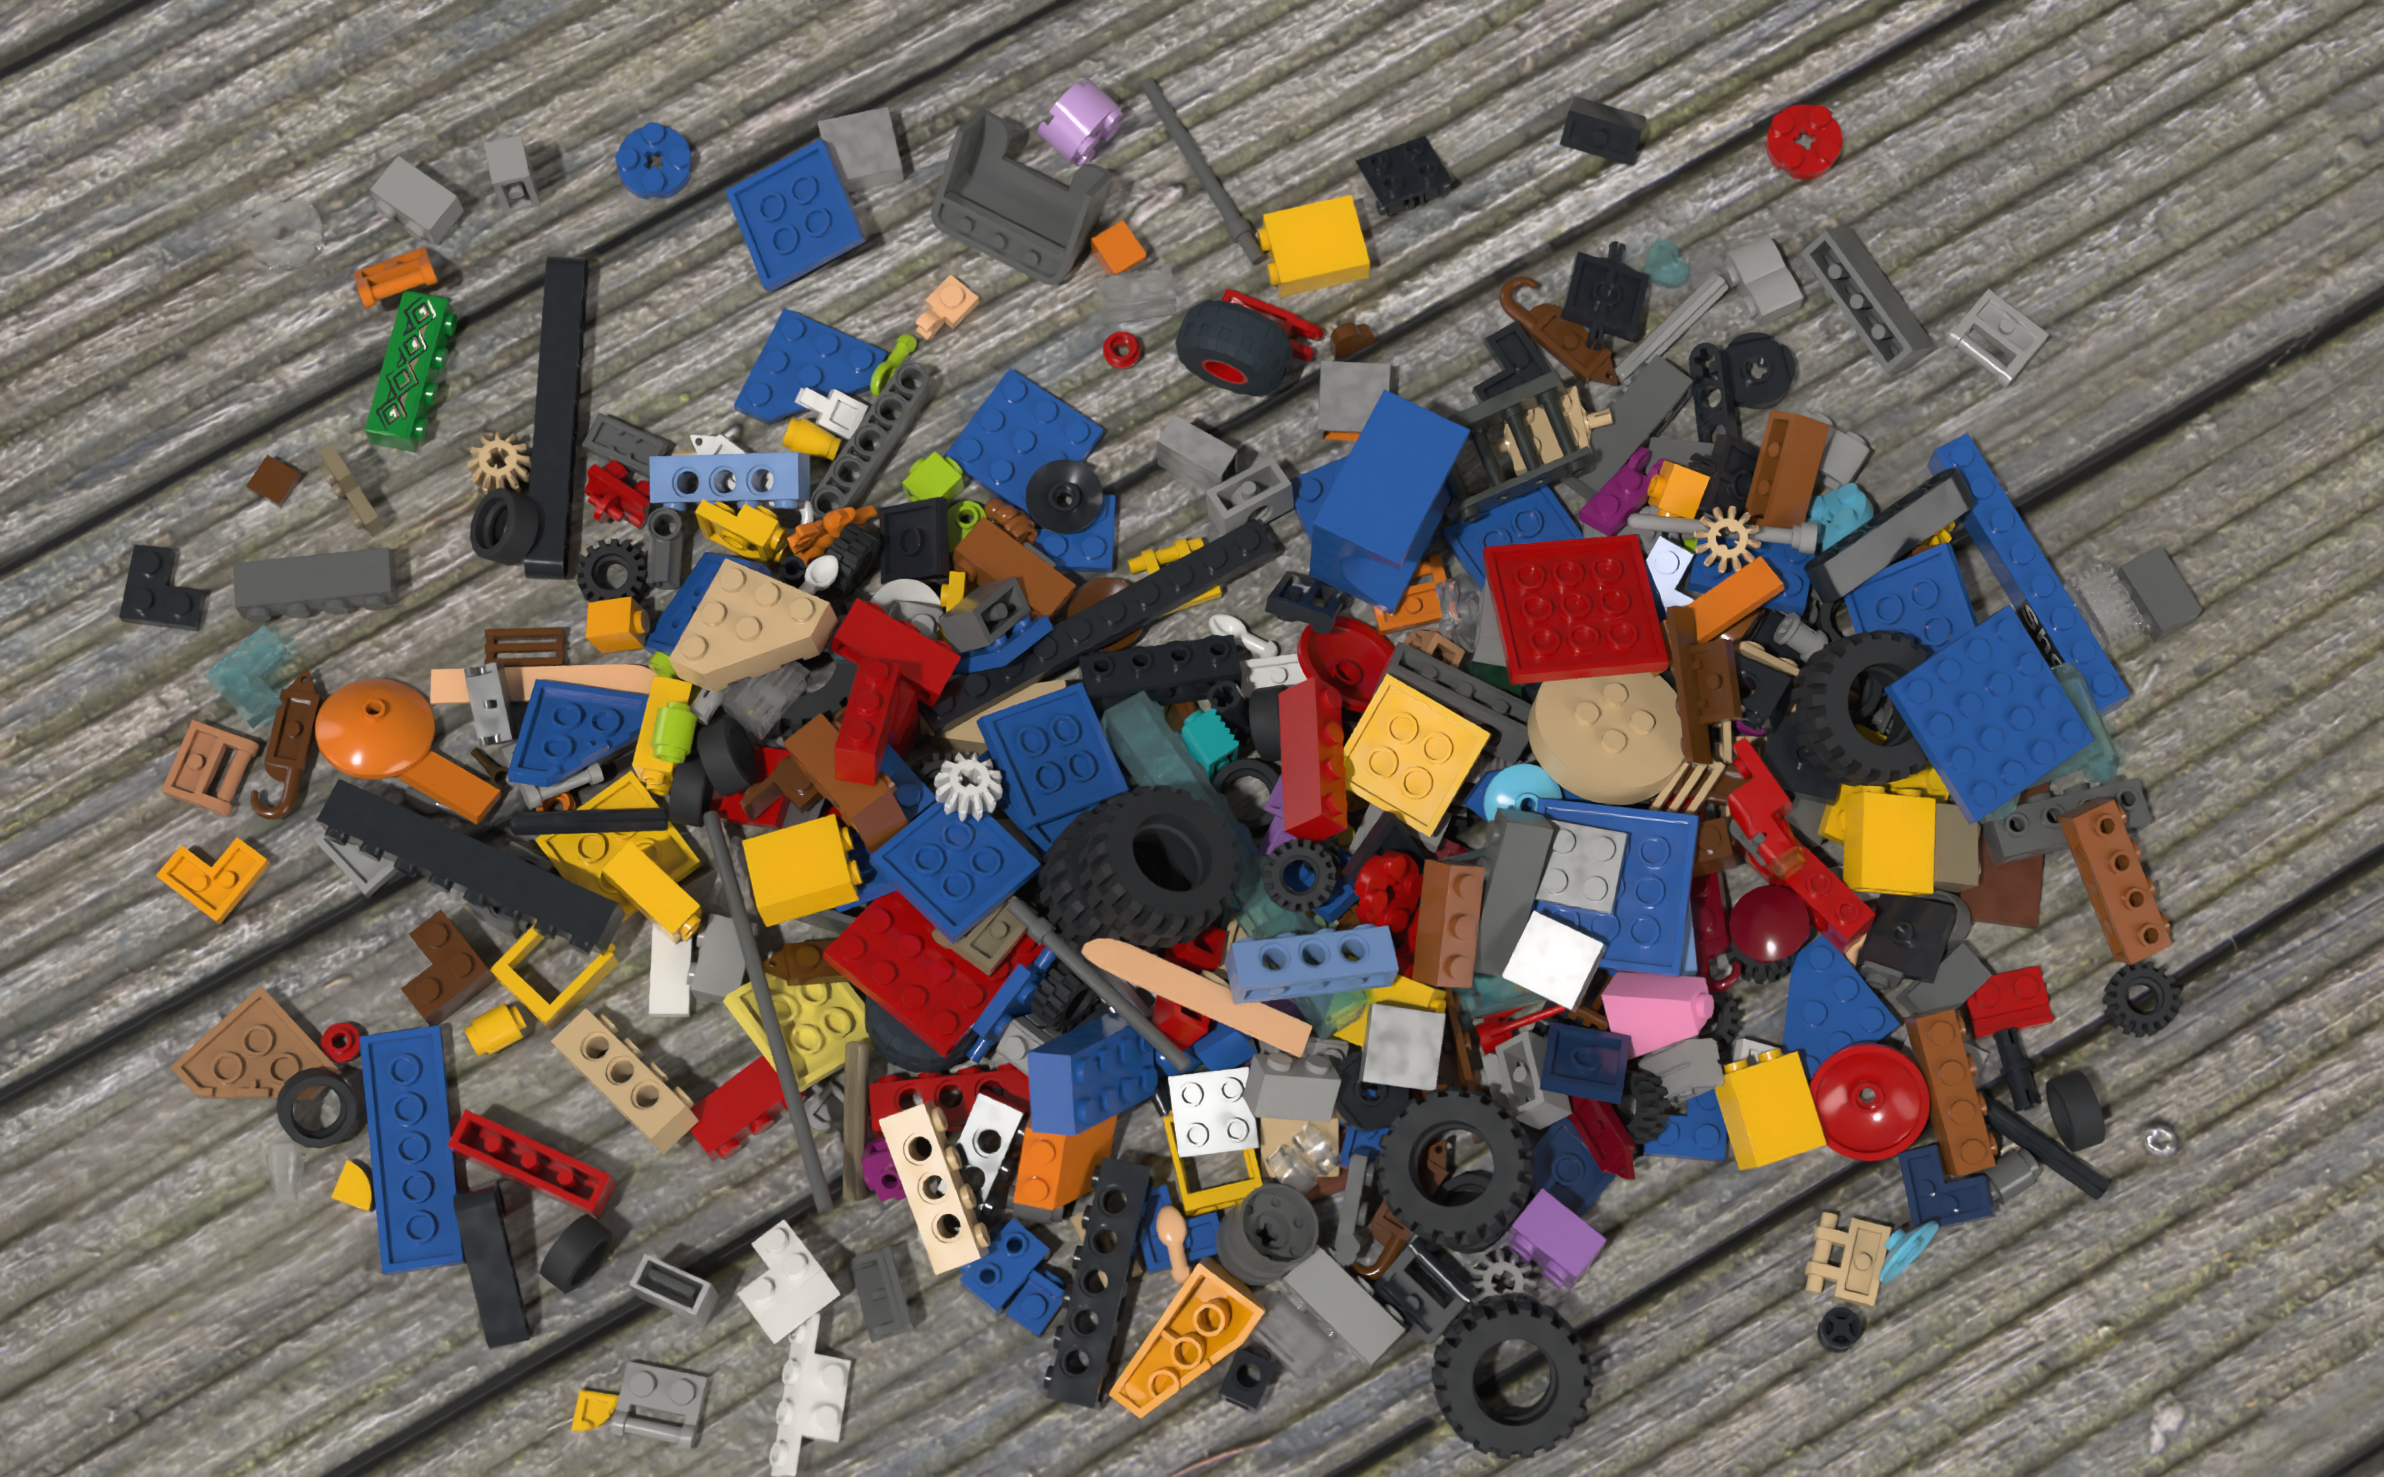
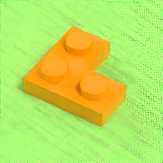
[156,837,271,925]

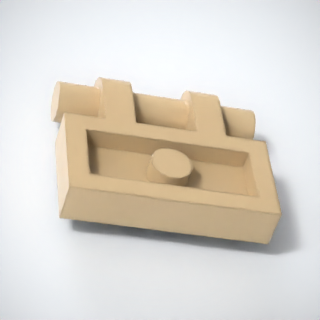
[1805,1212,1891,1308]

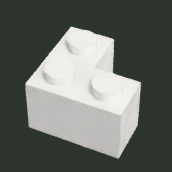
[737,1220,840,1344]

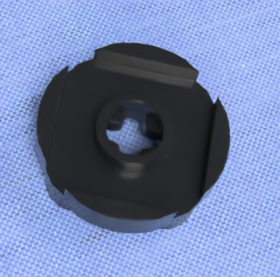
[1717,332,1795,409]
[1333,1051,1409,1134]

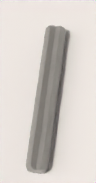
[1614,273,1728,387]

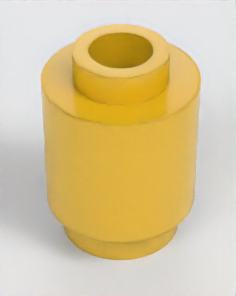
[464,1002,527,1057]

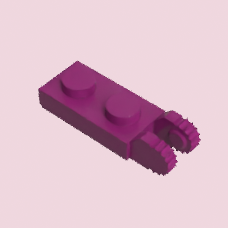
[1579,447,1670,536]

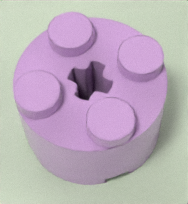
[1037,77,1122,167]

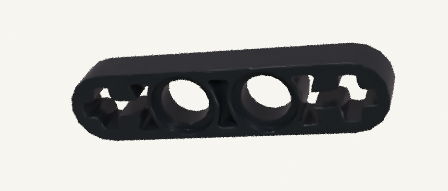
[1689,342,1739,443]

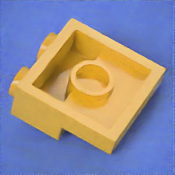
[695,499,790,571]

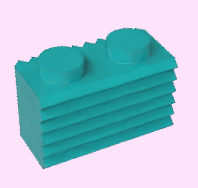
[1180,709,1239,787]

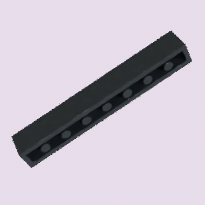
[316,779,626,956]

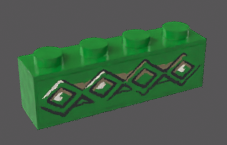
[364,290,457,453]

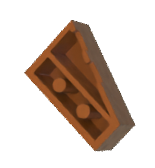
[783,713,909,855]

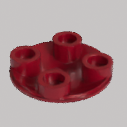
[1729,885,1810,964]

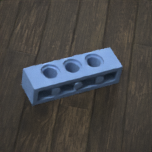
[649,452,810,512]
[1225,924,1399,1005]

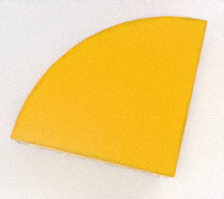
[331,1160,374,1213]
[571,1389,619,1432]

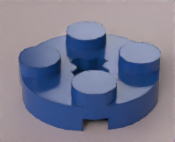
[615,122,692,200]

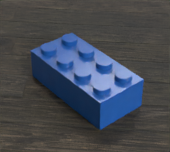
[1027,1013,1158,1136]

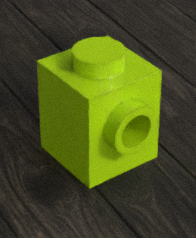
[902,451,964,505]

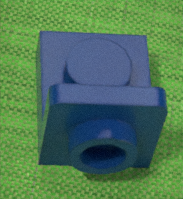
[1005,1270,1065,1338]

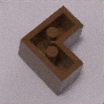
[401,910,496,1026]

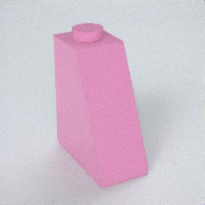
[1601,972,1714,1061]

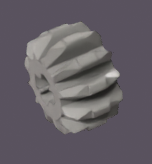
[1467,1250,1537,1307]

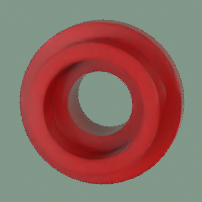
[1103,331,1141,369]
[321,1023,361,1063]

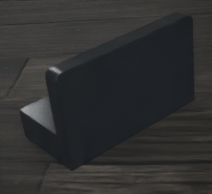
[1559,97,1647,166]

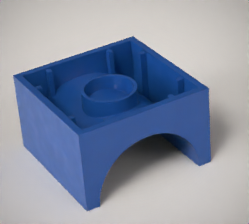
[1309,389,1470,615]

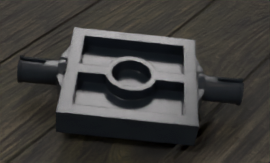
[1560,241,1650,351]
[1688,434,1759,521]

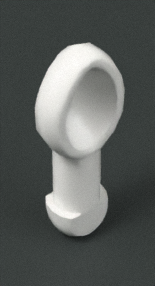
[799,555,839,595]
[1208,614,1278,658]

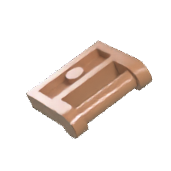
[161,720,260,818]

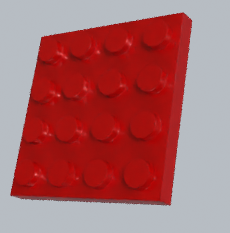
[1482,534,1669,685]
[822,890,1045,1058]

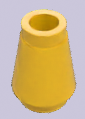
[782,417,842,461]

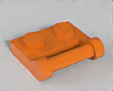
[354,246,438,309]
[1372,553,1456,635]

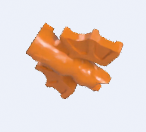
[787,505,878,566]

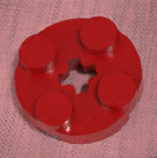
[1765,105,1843,180]
[1354,850,1423,933]

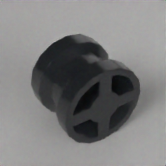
[1817,1307,1862,1354]

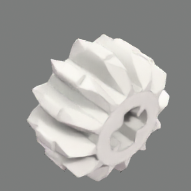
[934,752,1003,822]

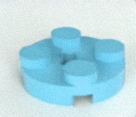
[1805,483,1874,554]

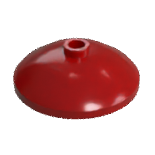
[1297,616,1395,713]
[1809,1043,1930,1161]

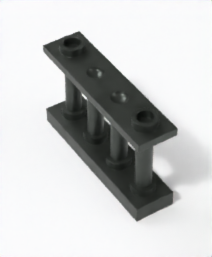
[1444,370,1596,524]

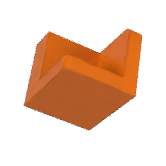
[1091,220,1146,288]

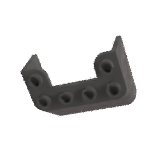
[931,108,1115,285]

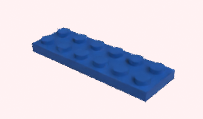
[359,1025,466,1276]

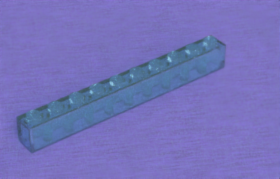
[1101,691,1368,1041]

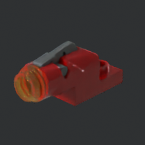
[1728,737,1807,880]

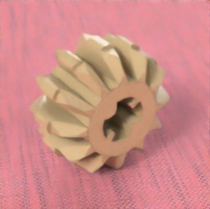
[467,430,532,494]
[1693,506,1761,573]

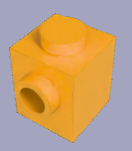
[1647,460,1710,519]
[586,597,650,654]

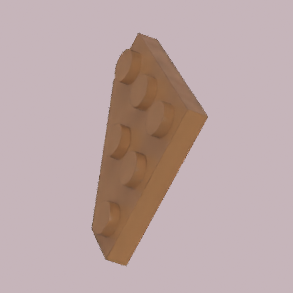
[170,986,342,1100]

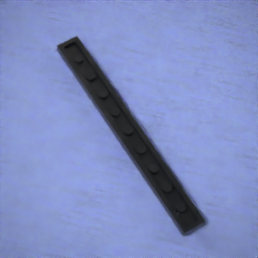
[917,519,1275,737]

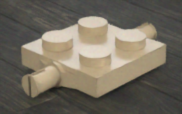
[1490,386,1613,476]

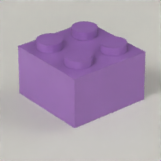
[1506,1188,1607,1290]

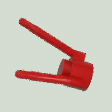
[1475,995,1566,1055]

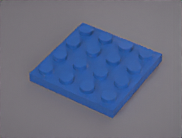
[1884,605,2095,824]
[1526,798,1700,978]

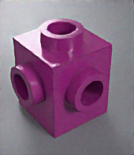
[861,1137,921,1202]

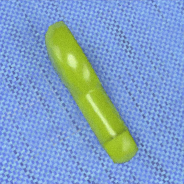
[870,334,916,397]

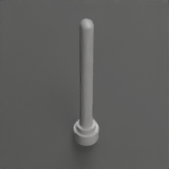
[1627,513,1818,555]

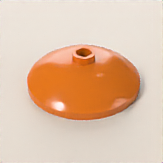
[315,678,435,780]

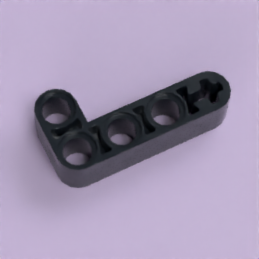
[453,1181,531,1350]

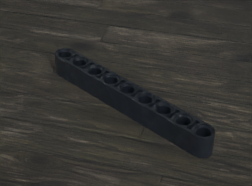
[524,256,589,580]

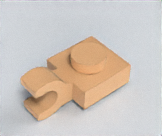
[915,274,979,341]

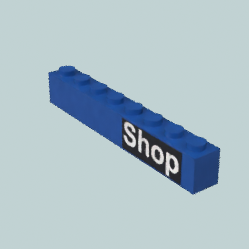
[1927,433,2130,725]

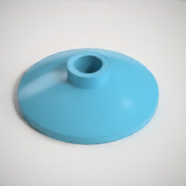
[1484,763,1563,823]
[1879,1221,1939,1284]

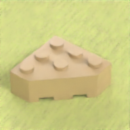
[668,558,838,693]

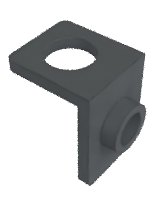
[1857,961,1903,990]

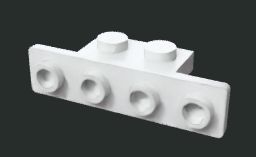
[770,1313,851,1477]

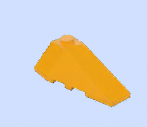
[1108,1257,1266,1419]

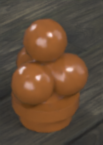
[984,498,1037,545]

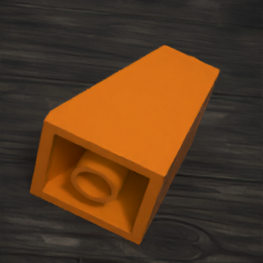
[1013,1114,1118,1210]

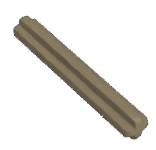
[843,1041,869,1201]

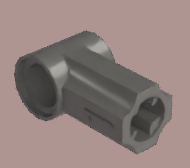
[646,507,687,590]

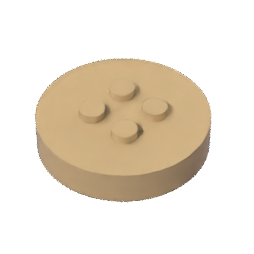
[1528,672,1684,805]

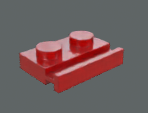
[1964,965,2054,1041]

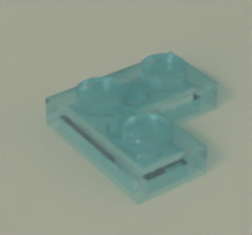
[204,625,291,729]

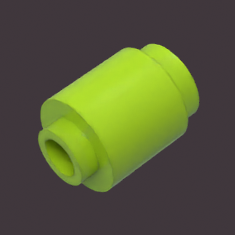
[650,702,697,763]

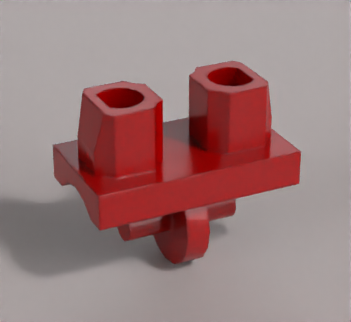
[584,460,653,530]

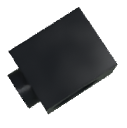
[1218,1346,1276,1415]

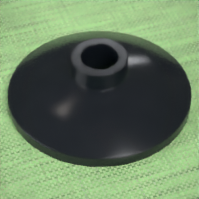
[1025,459,1103,535]

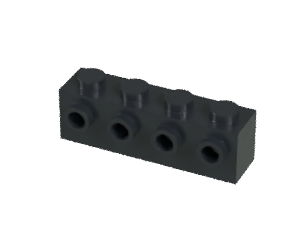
[1079,634,1242,716]

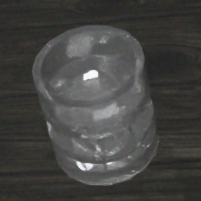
[1266,1122,1343,1196]

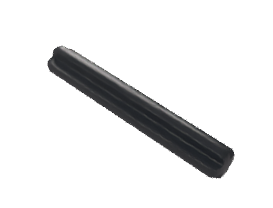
[510,808,668,836]
[1977,1092,2110,1200]

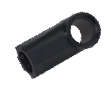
[1206,680,1252,745]

